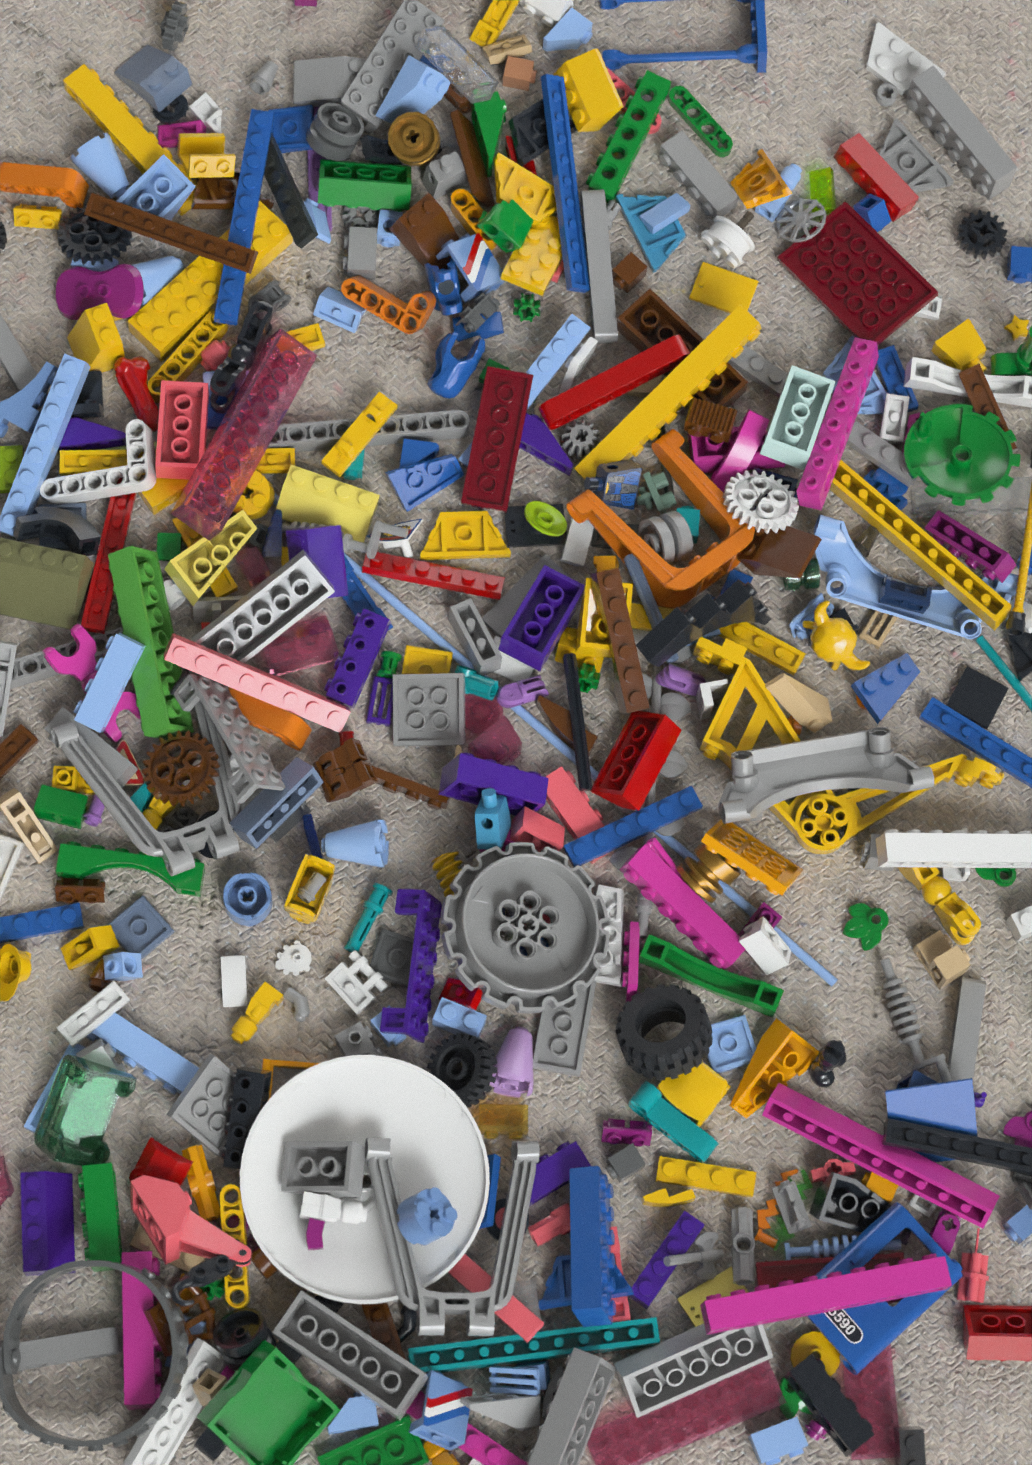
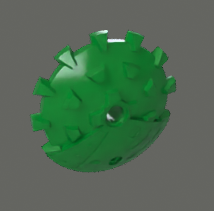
[904,404,1021,506]

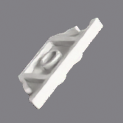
[866,22,946,95]

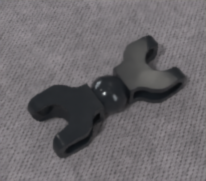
[210,301,273,414]

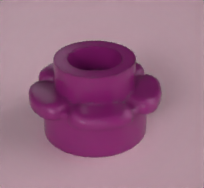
[805,1418,827,1441]

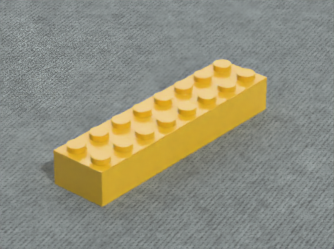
[128,201,293,362]

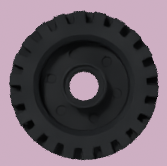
[427,1033,498,1108]

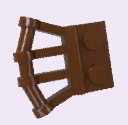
[144,1273,216,1357]

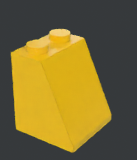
[67,303,125,373]

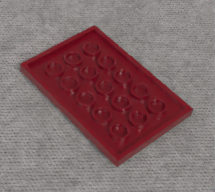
[777,201,938,346]

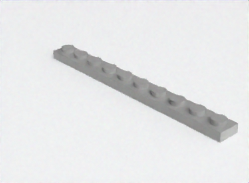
[728,345,917,487]

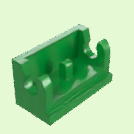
[34,784,88,829]

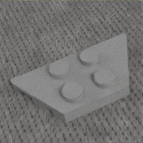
[879,118,954,193]

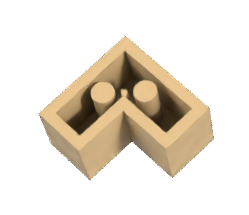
[913,930,971,990]

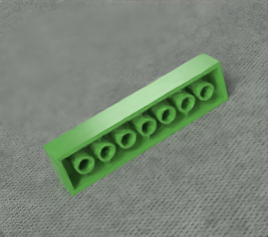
[108,546,194,740]

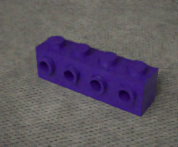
[324,608,391,709]

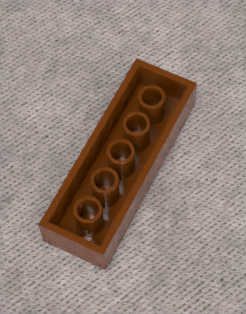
[617,289,748,408]

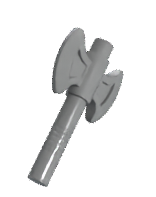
[663,1232,724,1280]

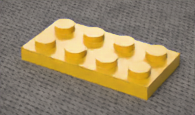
[501,215,563,296]

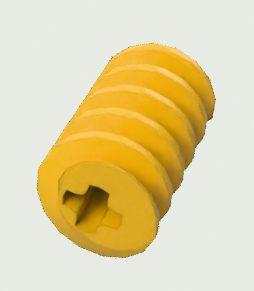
[431,851,463,897]

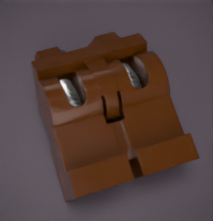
[313,738,378,803]

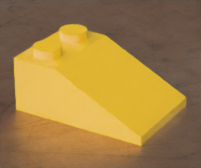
[575,578,633,658]

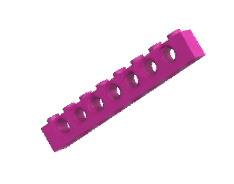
[797,337,879,511]

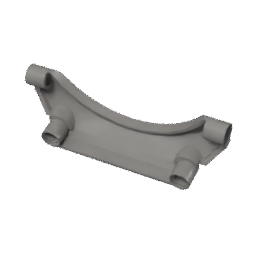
[718,727,934,824]

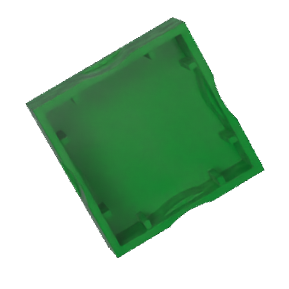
[196,1340,340,1465]

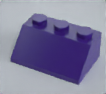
[286,525,348,599]

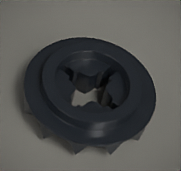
[152,94,189,125]

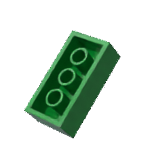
[318,159,412,212]
[78,1163,122,1272]

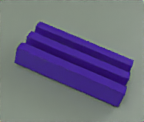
[366,676,393,727]

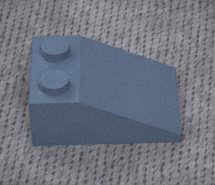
[114,44,192,112]

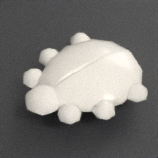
[275,940,312,976]

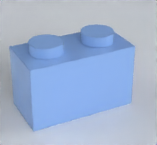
[432,997,487,1038]
[748,1417,808,1465]

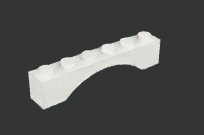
[904,357,1032,408]

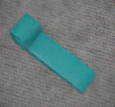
[628,1081,719,1163]

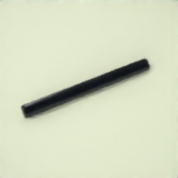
[563,653,592,791]

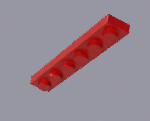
[362,552,505,600]

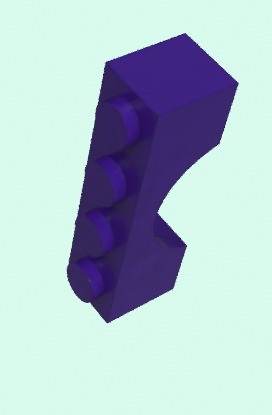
[628,1210,705,1310]

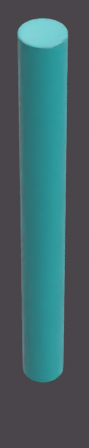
[975,635,1032,711]

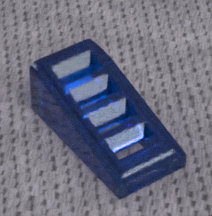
[261,509,282,558]

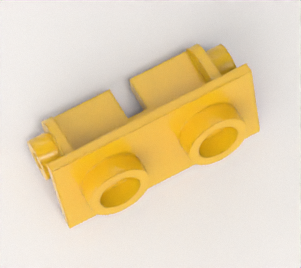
[13,203,62,230]

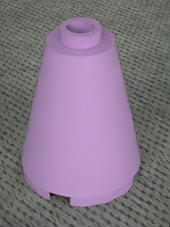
[490,1027,534,1098]

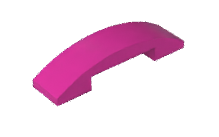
[710,410,770,493]

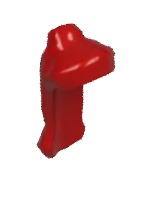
[114,356,159,432]

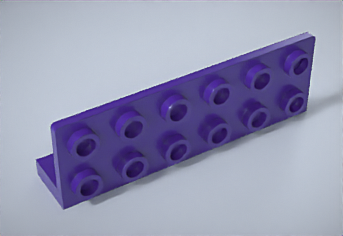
[380,889,442,1043]

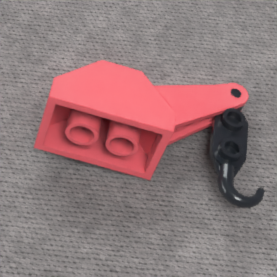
[131,1175,252,1306]

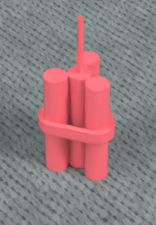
[957,1228,989,1303]

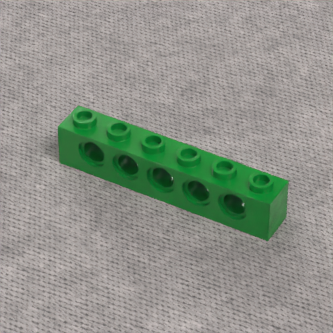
[586,70,672,203]

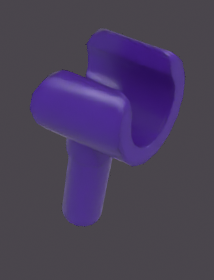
[974,1091,987,1108]

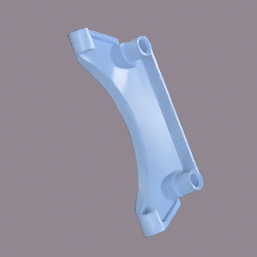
[813,514,1018,639]

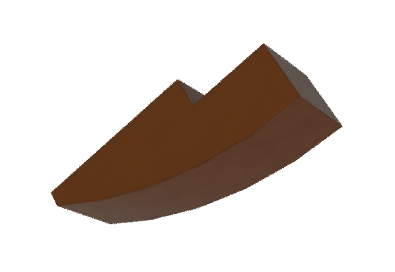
[536,695,598,756]

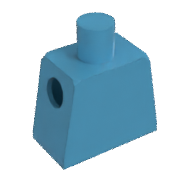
[475,788,512,850]

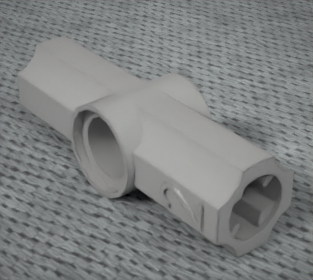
[731,1207,755,1285]

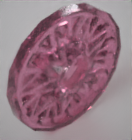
[465,694,504,734]

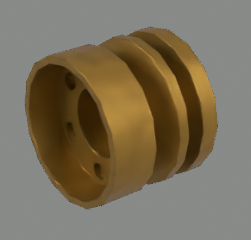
[676,842,741,903]

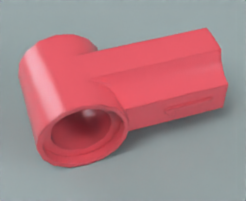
[527,1203,570,1247]

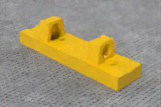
[321,391,398,477]

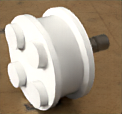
[701,211,755,268]

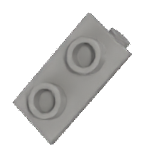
[771,1180,812,1234]

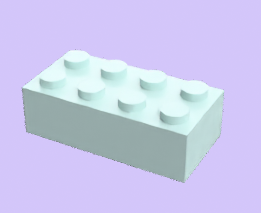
[760,365,836,470]

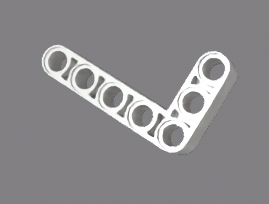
[40,419,156,504]

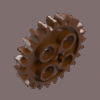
[142,730,220,807]

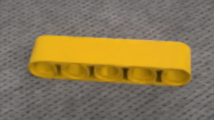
[148,308,229,403]
[220,1184,250,1309]

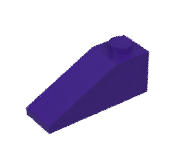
[520,413,573,476]
[58,417,126,455]

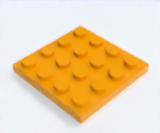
[701,819,803,896]

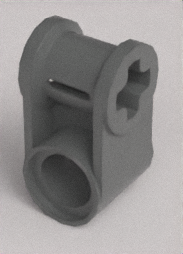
[248,280,292,319]

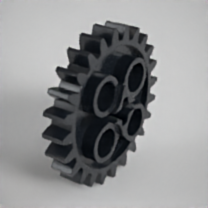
[57,204,132,266]

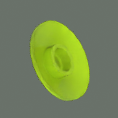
[524,501,567,536]

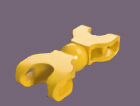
[897,867,981,945]

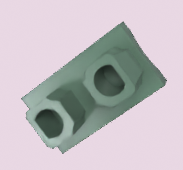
[636,472,677,515]

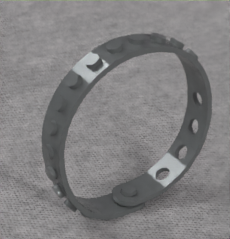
[0,1260,189,1451]

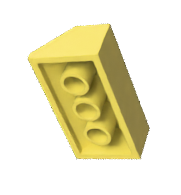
[274,465,380,542]

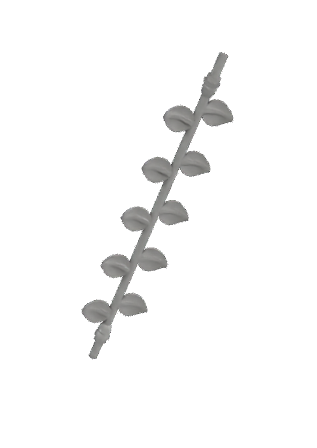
[609,605,694,938]

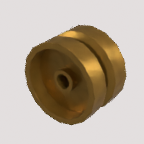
[388,112,440,167]

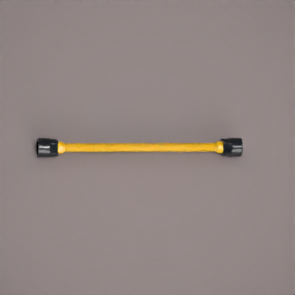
[1005,448,1032,636]

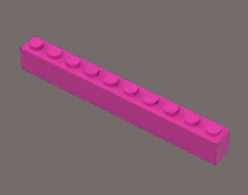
[762,1083,1000,1229]
[700,1254,952,1335]

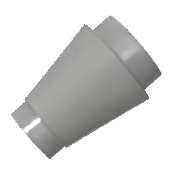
[250,61,278,95]

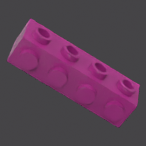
[924,510,1016,583]

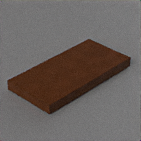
[450,109,495,208]

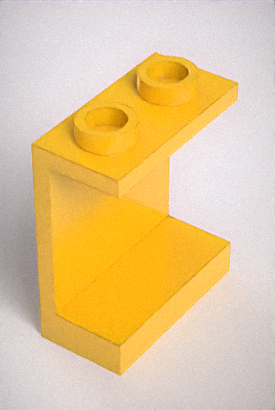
[177,133,236,178]

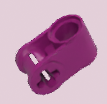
[929,1208,961,1256]

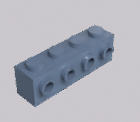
[229,757,323,849]

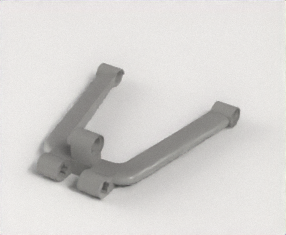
[51,675,241,876]
[365,1138,540,1336]

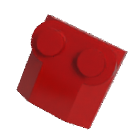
[129,1137,193,1187]

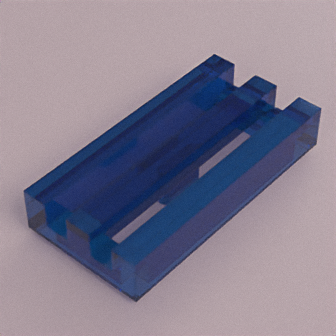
[302,814,323,859]

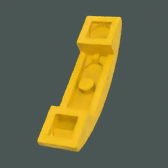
[470,0,520,47]

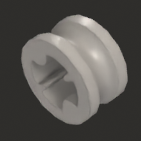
[876,83,898,107]

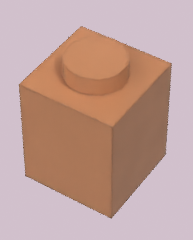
[502,56,537,91]

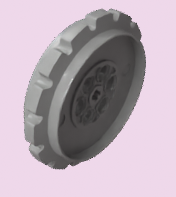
[440,842,609,1014]

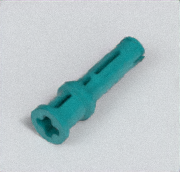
[344,882,393,953]

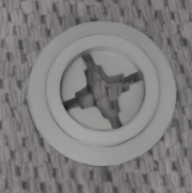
[342,207,379,230]

